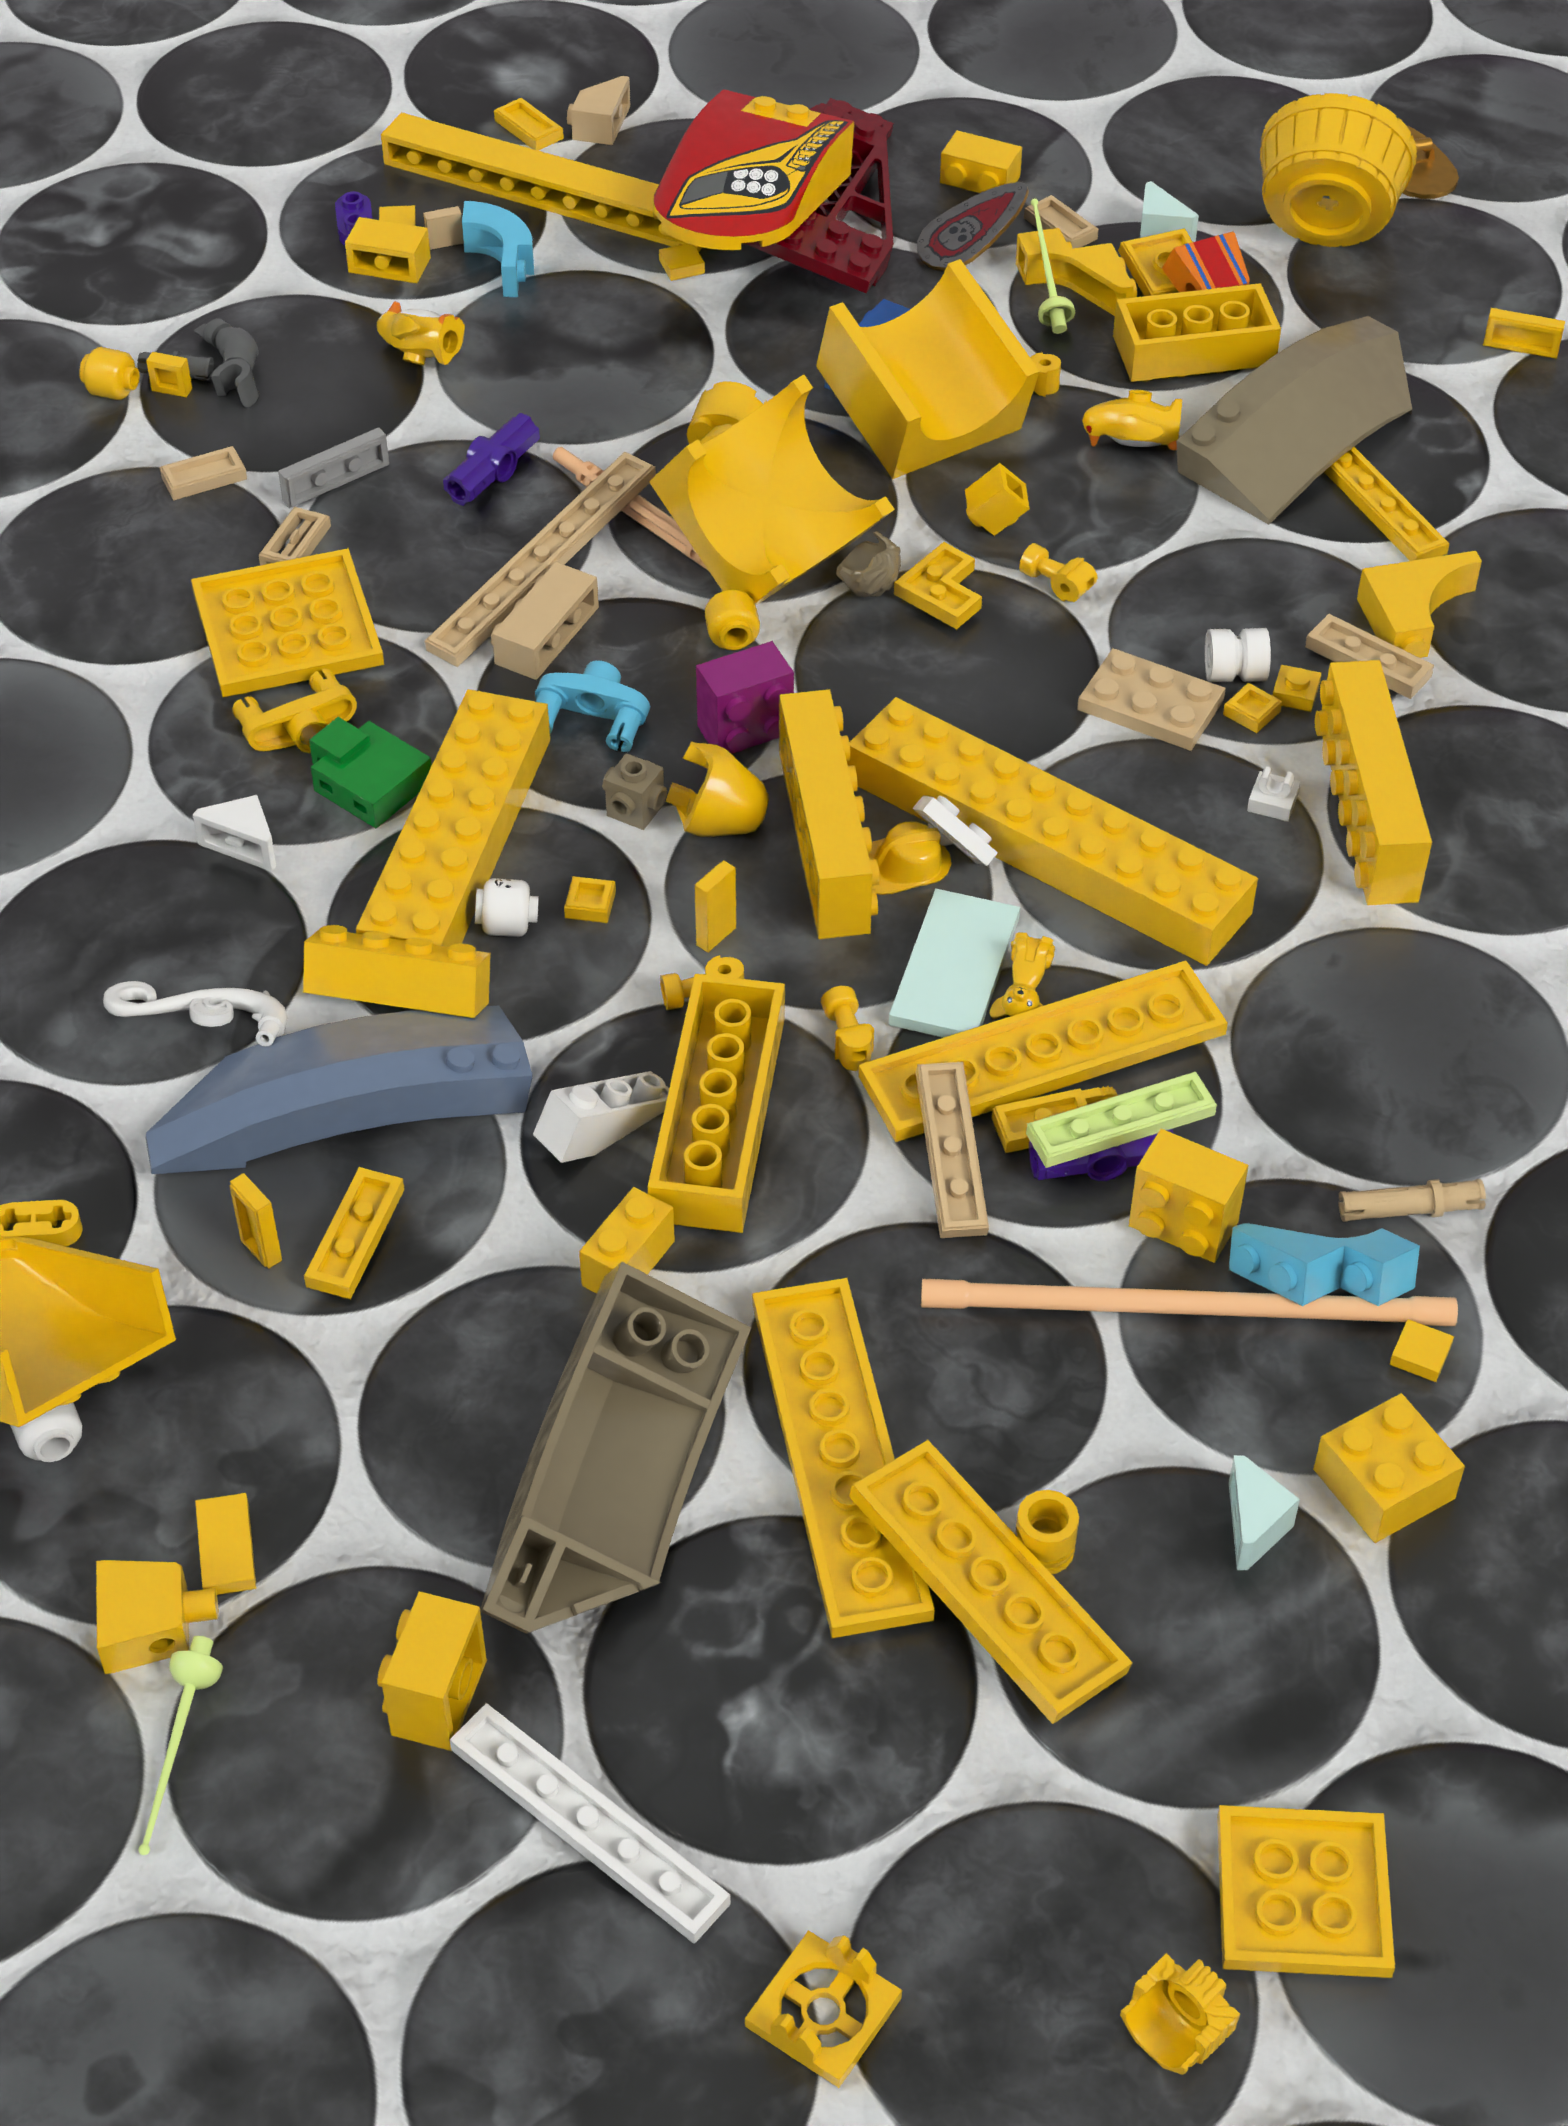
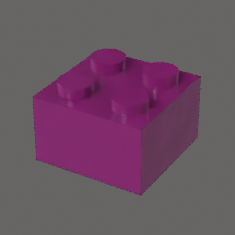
[696,641,794,754]

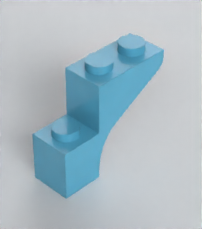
[1229,1223,1420,1306]

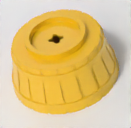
[1260,93,1417,247]

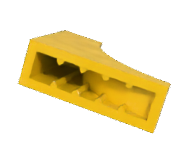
[1357,551,1482,658]

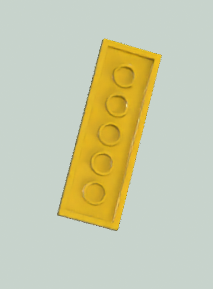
[849,1440,1133,1724]

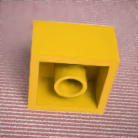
[1128,1129,1249,1263]
[1313,1393,1465,1543]
[377,1591,487,1751]

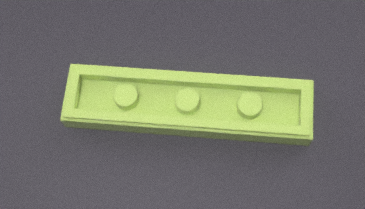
[1026,1072,1217,1168]

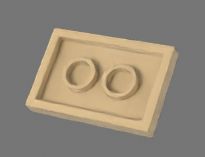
[1077,648,1226,751]

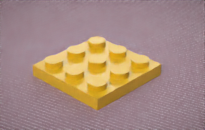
[1217,1805,1395,1978]

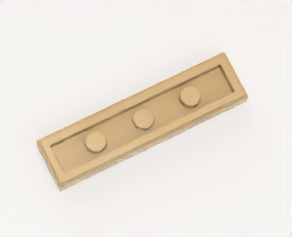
[916,1062,989,1238]

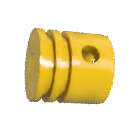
[1015,1490,1079,1574]

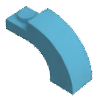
[462,201,534,297]

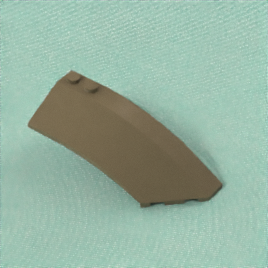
[1176,316,1412,525]
[480,1262,751,1634]

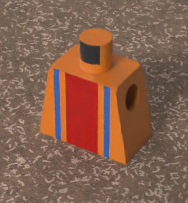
[1162,231,1250,292]

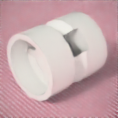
[1205,628,1271,682]

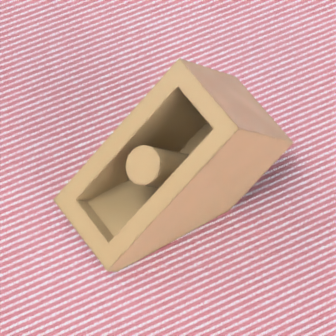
[567,76,630,145]

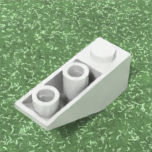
[533,1071,669,1163]

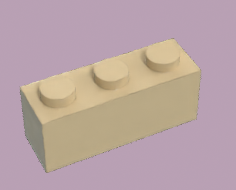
[491,562,599,680]

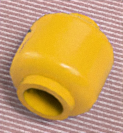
[80,347,140,400]
[705,590,760,650]

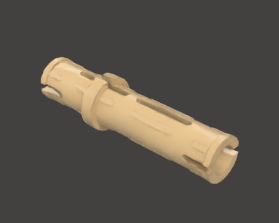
[1338,1179,1486,1222]

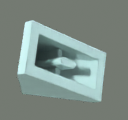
[1140,181,1199,242]
[1229,1455,1300,1570]

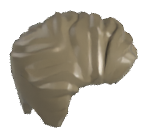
[836,531,901,597]

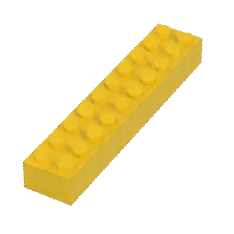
[847,697,1258,966]

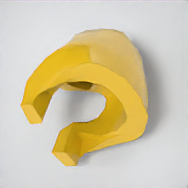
[666,741,769,837]

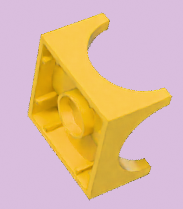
[649,375,895,605]

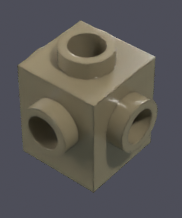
[602,753,667,830]

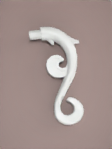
[103,981,288,1047]

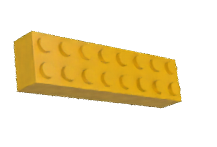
[356,689,550,947]

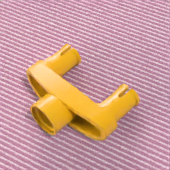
[232,669,357,753]

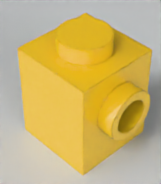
[965,463,1030,536]

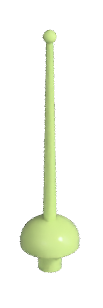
[1031,198,1075,334]
[138,1636,223,1855]

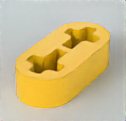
[0,1200,83,1247]

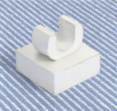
[1247,766,1301,821]

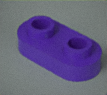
[335,191,373,245]

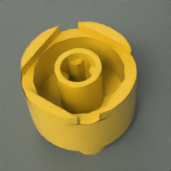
[687,381,767,444]

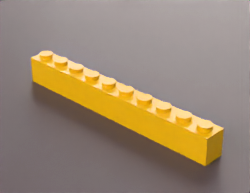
[381,112,703,252]

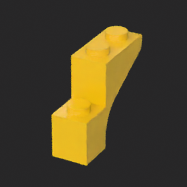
[1015,228,1137,316]

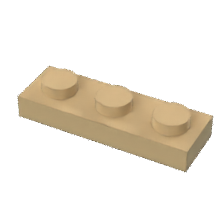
[1305,614,1434,699]

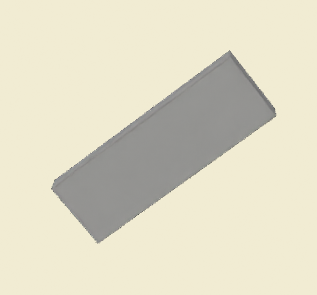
[278,427,389,508]

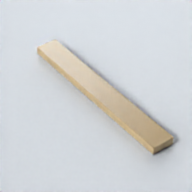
[425,452,656,667]

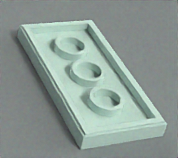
[889,888,1020,1038]

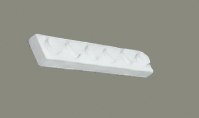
[450,1703,731,1944]

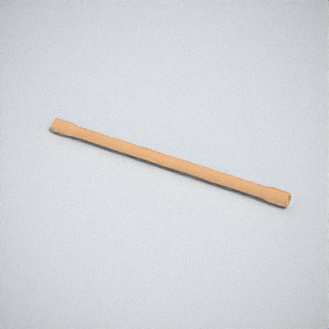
[921,1279,1458,1327]

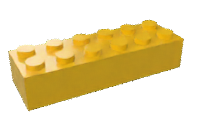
[1315,660,1432,905]
[779,689,879,939]
[648,974,785,1233]

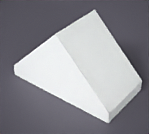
[193,795,276,872]

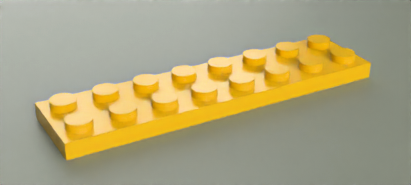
[858,960,1228,1142]
[752,1278,935,1638]

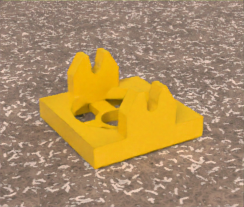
[745,1930,902,2088]

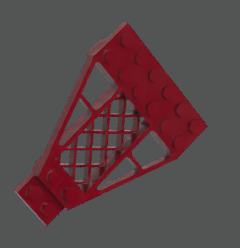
[744,98,894,294]

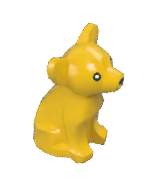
[989,932,1055,1019]

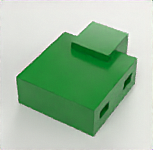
[309,717,432,829]

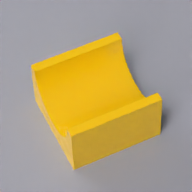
[816,259,1040,479]

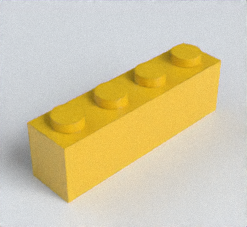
[303,925,491,1018]

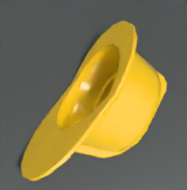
[868,822,952,895]

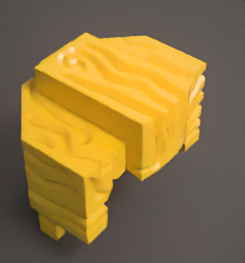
[1120,1953,1240,2075]

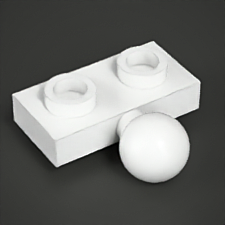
[912,795,998,866]

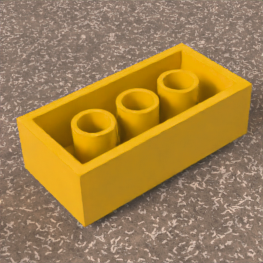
[1113,283,1281,382]

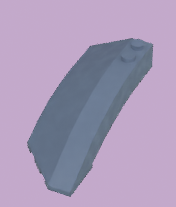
[145,1005,533,1174]

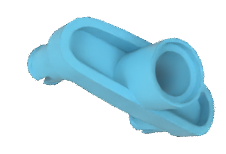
[535,660,651,752]

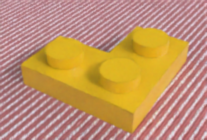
[894,542,982,629]

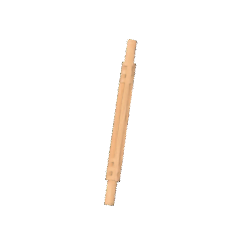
[553,447,709,571]

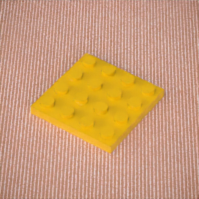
[191,548,384,697]

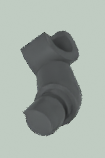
[193,318,259,407]

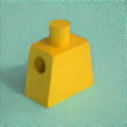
[96,1560,219,1674]

